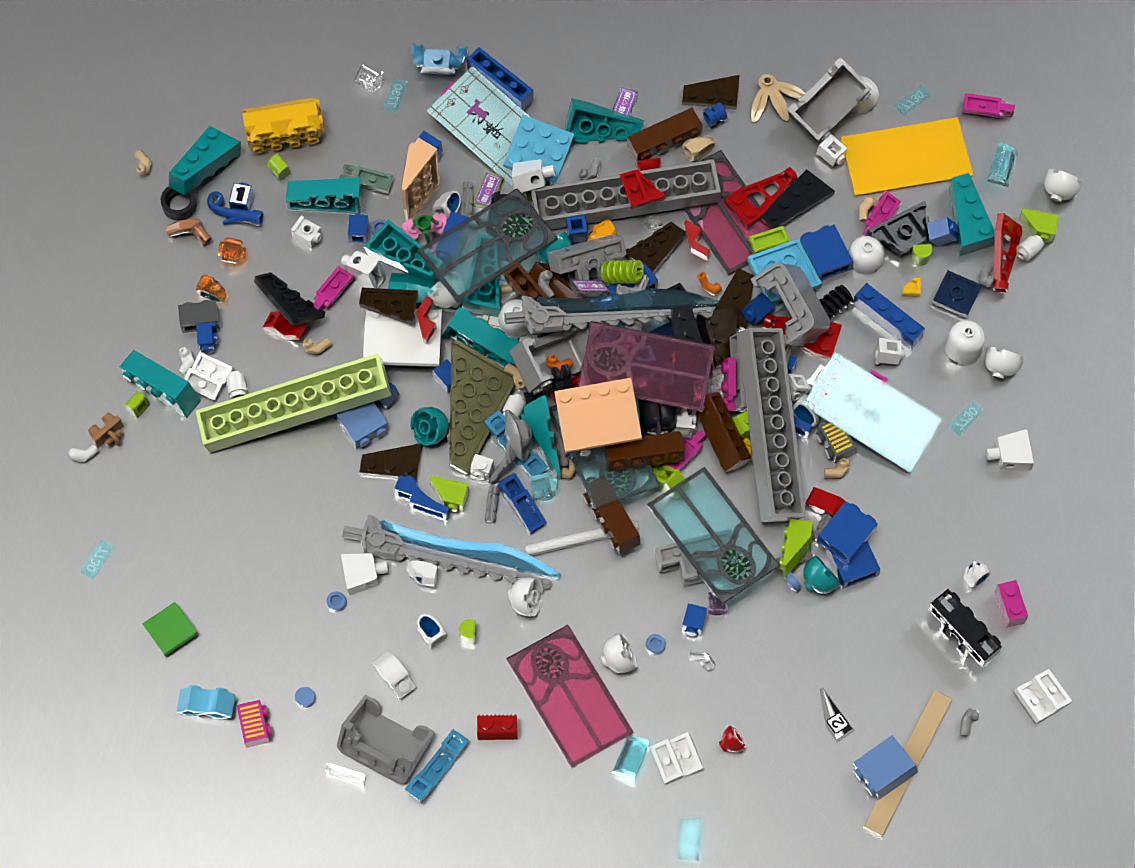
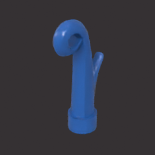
[207,191,264,226]

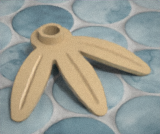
[751,74,805,123]

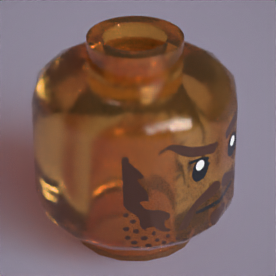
[218,238,246,264]

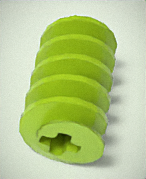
[601,260,644,284]

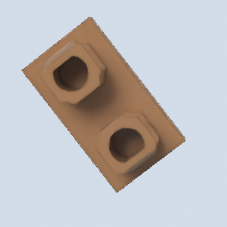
[88,412,124,448]

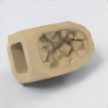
[682,136,715,161]

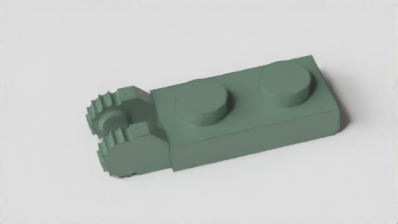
[339,164,393,194]

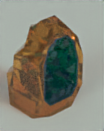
[196,274,227,303]

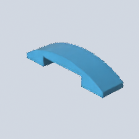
[484,410,549,480]
[404,729,469,802]

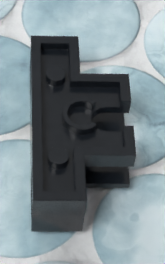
[928,589,1002,667]

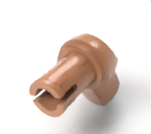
[166,218,212,245]

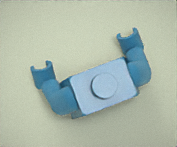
[412,43,468,76]

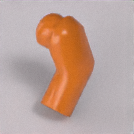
[697,272,722,295]
[546,355,573,372]

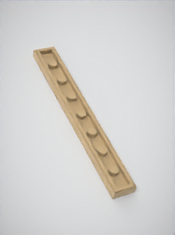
[863,690,952,837]

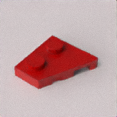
[620,169,666,209]

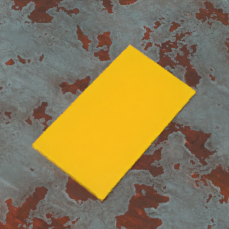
[840,117,973,197]

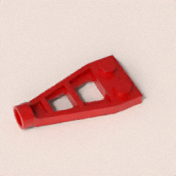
[724,167,798,228]
[993,213,1022,293]
[762,313,842,360]

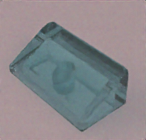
[678,818,701,861]

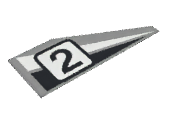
[820,687,855,742]

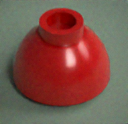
[636,158,661,171]
[719,726,746,752]

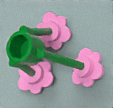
[402,213,447,256]

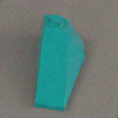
[565,98,644,143]
[388,273,464,313]
[520,395,561,480]

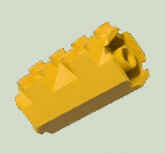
[242,97,325,154]

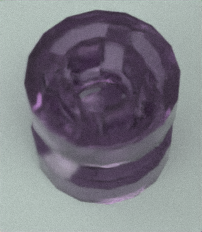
[708,591,727,615]

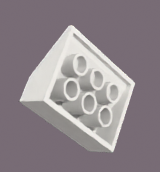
[363,309,443,366]

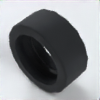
[160,186,197,221]

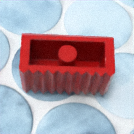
[477,714,518,740]

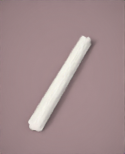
[525,520,639,556]

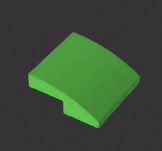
[142,602,198,656]

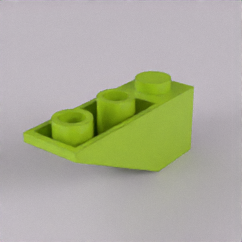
[779,519,813,577]

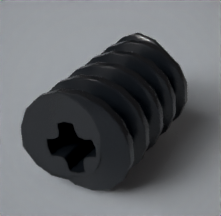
[819,285,854,320]

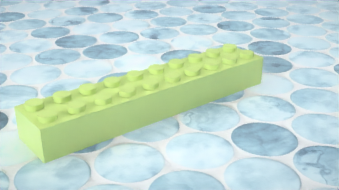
[195,353,392,453]

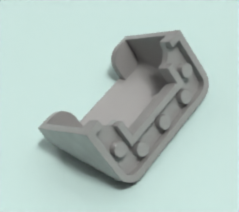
[787,57,871,141]
[337,695,434,784]

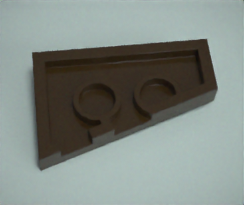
[701,306,738,368]

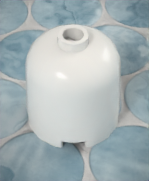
[945,320,985,365]

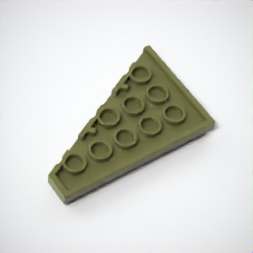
[449,339,515,475]

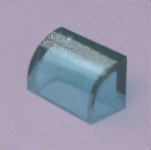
[987,142,1018,187]
[612,736,649,782]

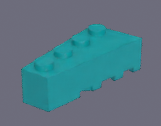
[169,126,241,195]
[949,173,995,256]
[286,177,363,214]
[364,219,445,285]
[462,234,500,317]
[442,307,520,367]
[119,350,201,418]

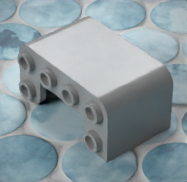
[751,263,830,346]
[510,325,599,395]

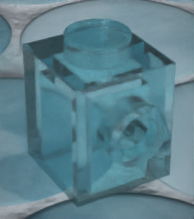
[529,472,559,501]

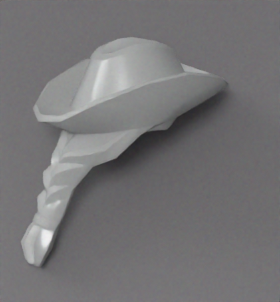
[489,410,532,483]

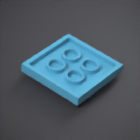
[503,115,574,185]
[747,238,822,304]

